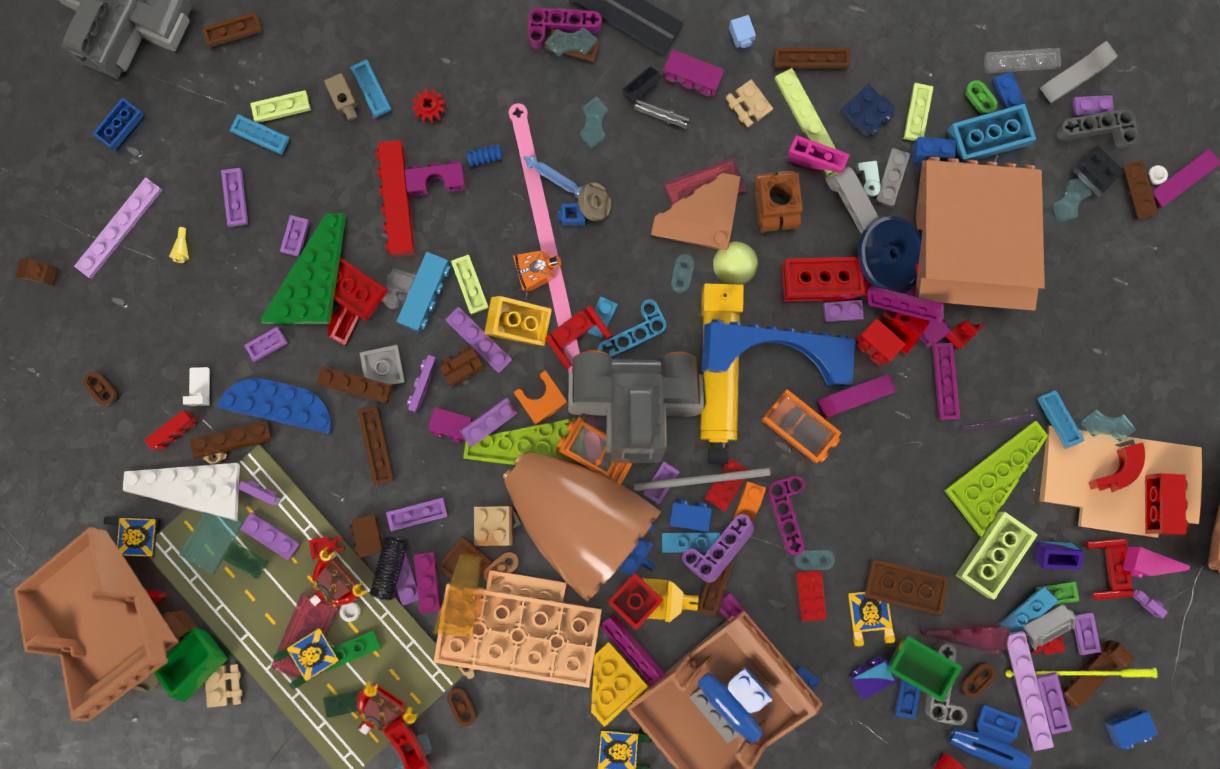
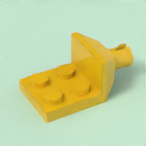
[628,577,698,622]

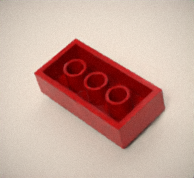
[144,410,198,451]
[704,458,749,512]
[795,570,826,622]

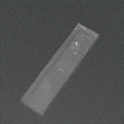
[984,48,1061,73]

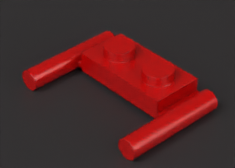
[545,305,613,369]
[1085,538,1134,600]

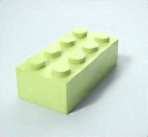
[955,512,1038,599]

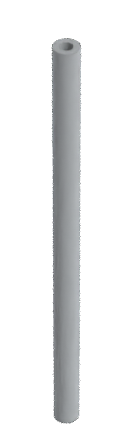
[634,468,770,491]

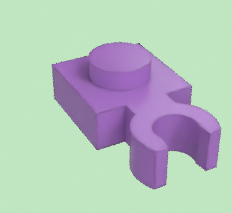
[1132,589,1168,618]

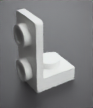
[183,367,210,406]

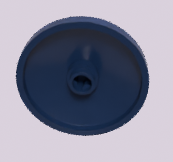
[858,216,922,292]

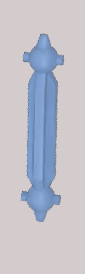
[523,155,583,199]

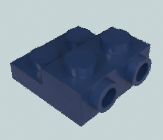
[841,84,896,137]

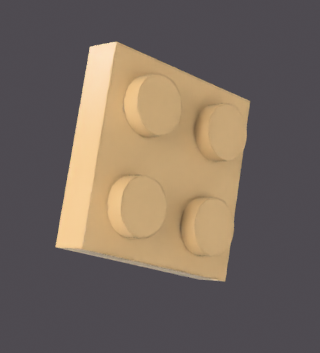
[474,506,513,546]

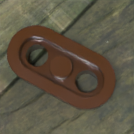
[83,372,117,405]
[961,663,996,698]
[447,687,476,726]

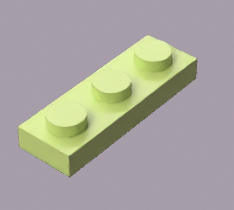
[903,83,933,141]
[251,90,311,123]
[451,254,489,315]

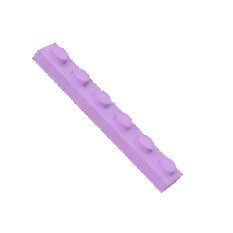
[74,177,162,279]
[1004,631,1054,751]

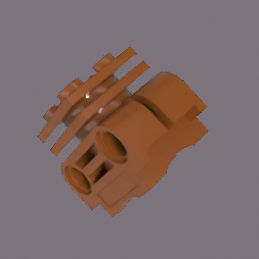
[754,170,803,233]

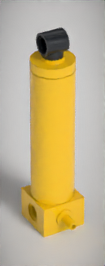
[700,284,743,464]

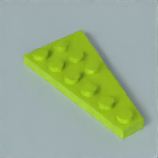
[463,416,586,465]
[944,421,1048,537]

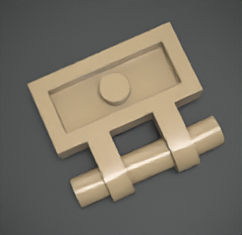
[726,79,773,127]
[205,664,242,708]

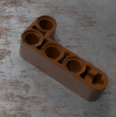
[1061,640,1134,709]

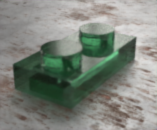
[223,542,269,579]
[323,689,362,718]

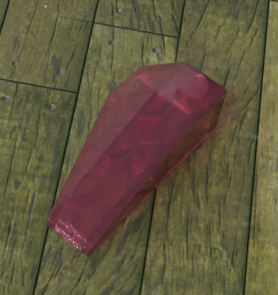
[920,624,1010,654]

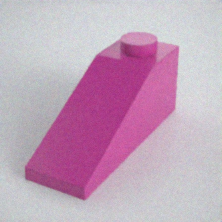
[788,135,850,172]
[1123,547,1190,578]

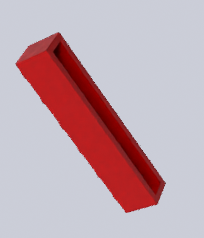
[376,140,415,257]

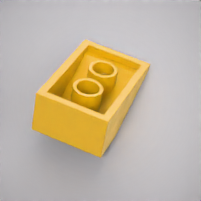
[484,296,552,346]

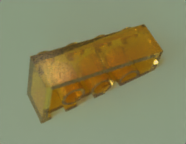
[433,553,482,637]

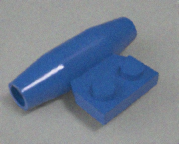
[697,667,773,744]
[949,704,1031,769]

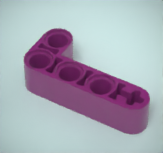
[528,8,602,49]
[817,374,897,419]
[767,476,805,555]

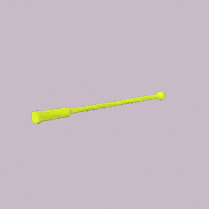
[1005,668,1157,678]

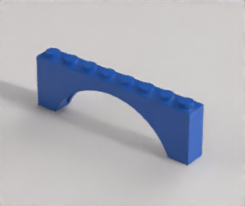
[701,320,855,387]

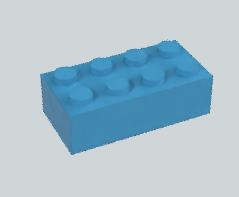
[947,104,1036,163]

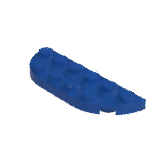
[217,378,332,434]

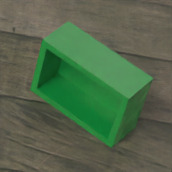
[153,627,228,702]
[886,634,962,702]

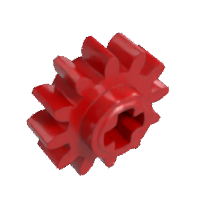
[412,89,446,123]

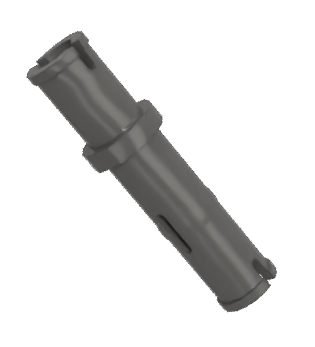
[634,99,690,129]

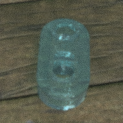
[671,254,694,293]
[795,550,835,570]

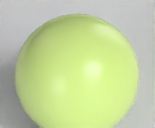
[713,242,758,285]

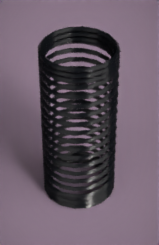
[369,536,408,600]

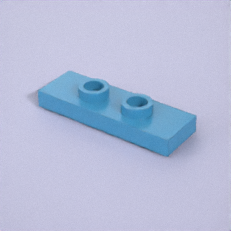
[350,59,392,118]
[229,114,290,155]
[1037,390,1085,450]
[662,533,720,553]
[999,585,1058,634]

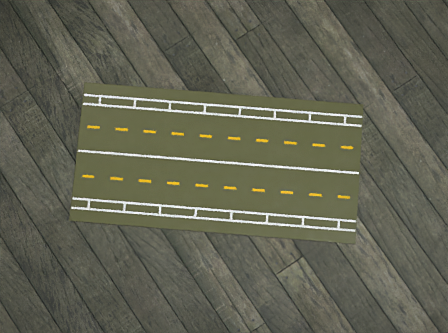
[149,444,463,769]

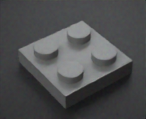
[360,345,406,385]

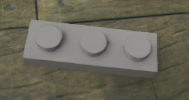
[874,148,910,208]
[689,688,740,743]

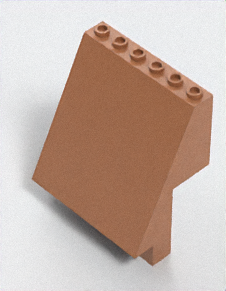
[915,157,1045,311]
[14,527,178,721]
[626,610,823,769]

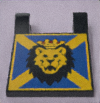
[104,517,158,557]

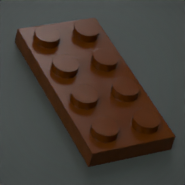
[864,559,949,616]

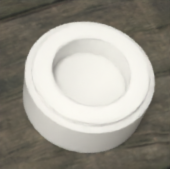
[1147,165,1168,185]
[340,602,361,622]

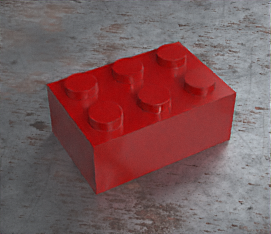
[1145,473,1188,535]

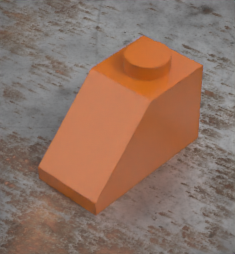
[733,481,766,523]

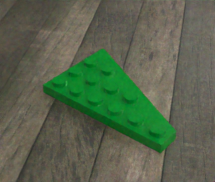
[260,213,346,324]

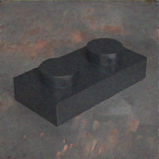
[622,66,662,101]

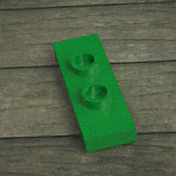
[325,630,382,672]

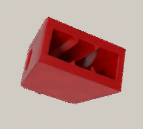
[880,310,930,355]

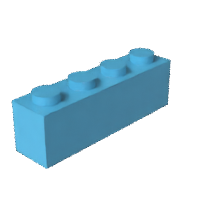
[396,251,451,333]

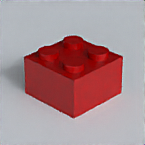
[855,318,906,366]
[608,572,664,630]

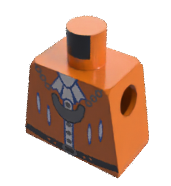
[513,251,561,292]

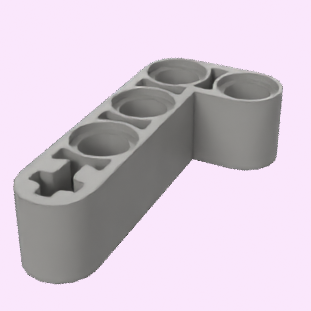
[1040,41,1118,103]
[825,167,879,235]
[925,642,967,725]

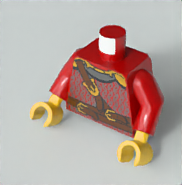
[309,547,368,607]
[357,681,418,735]

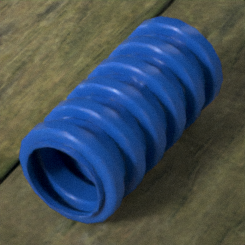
[466,143,503,167]

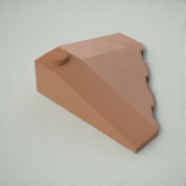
[651,173,740,250]

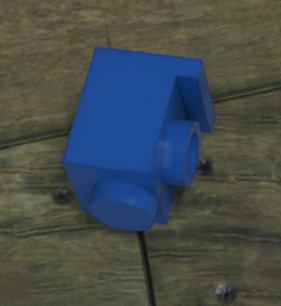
[558,203,585,226]

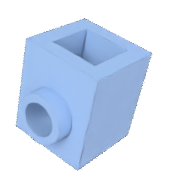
[729,15,756,48]

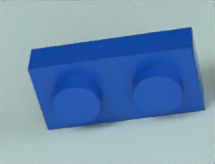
[993,71,1026,109]
[894,679,921,719]

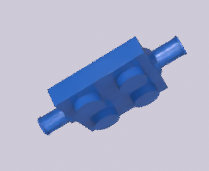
[618,537,656,577]

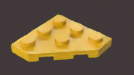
[591,642,648,727]

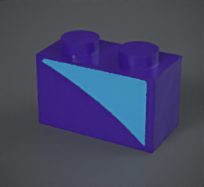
[1034,541,1084,570]
[848,657,898,700]

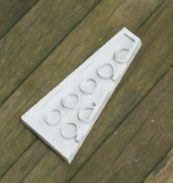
[123,463,240,521]

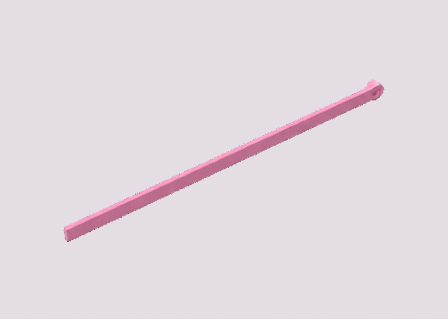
[509,104,604,463]

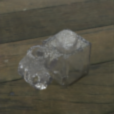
[382,268,416,309]

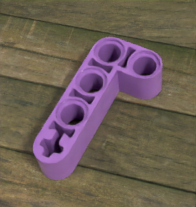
[682,514,754,583]

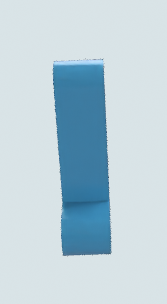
[597,299,667,358]

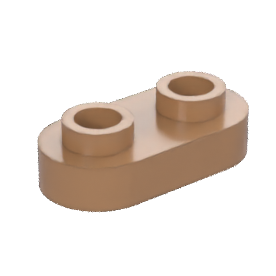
[484,552,519,584]

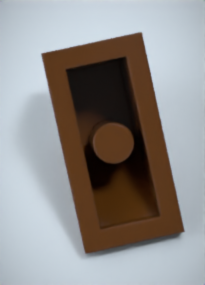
[15,259,58,286]

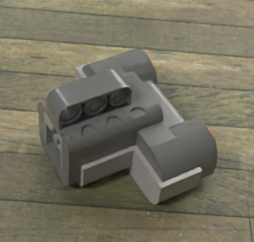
[58,0,193,79]
[568,350,704,463]

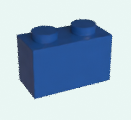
[912,137,956,162]
[669,499,712,532]
[1105,709,1158,750]

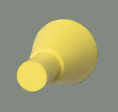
[169,227,189,263]

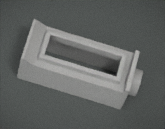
[1023,604,1076,651]

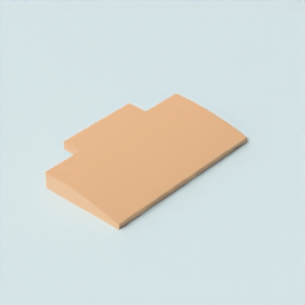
[1039,425,1202,538]
[434,570,602,688]

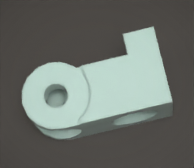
[855,161,880,199]

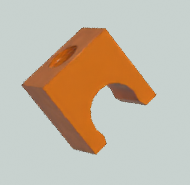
[514,370,568,425]

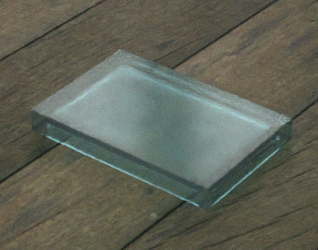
[179,512,244,574]

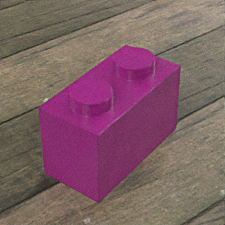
[428,407,473,443]

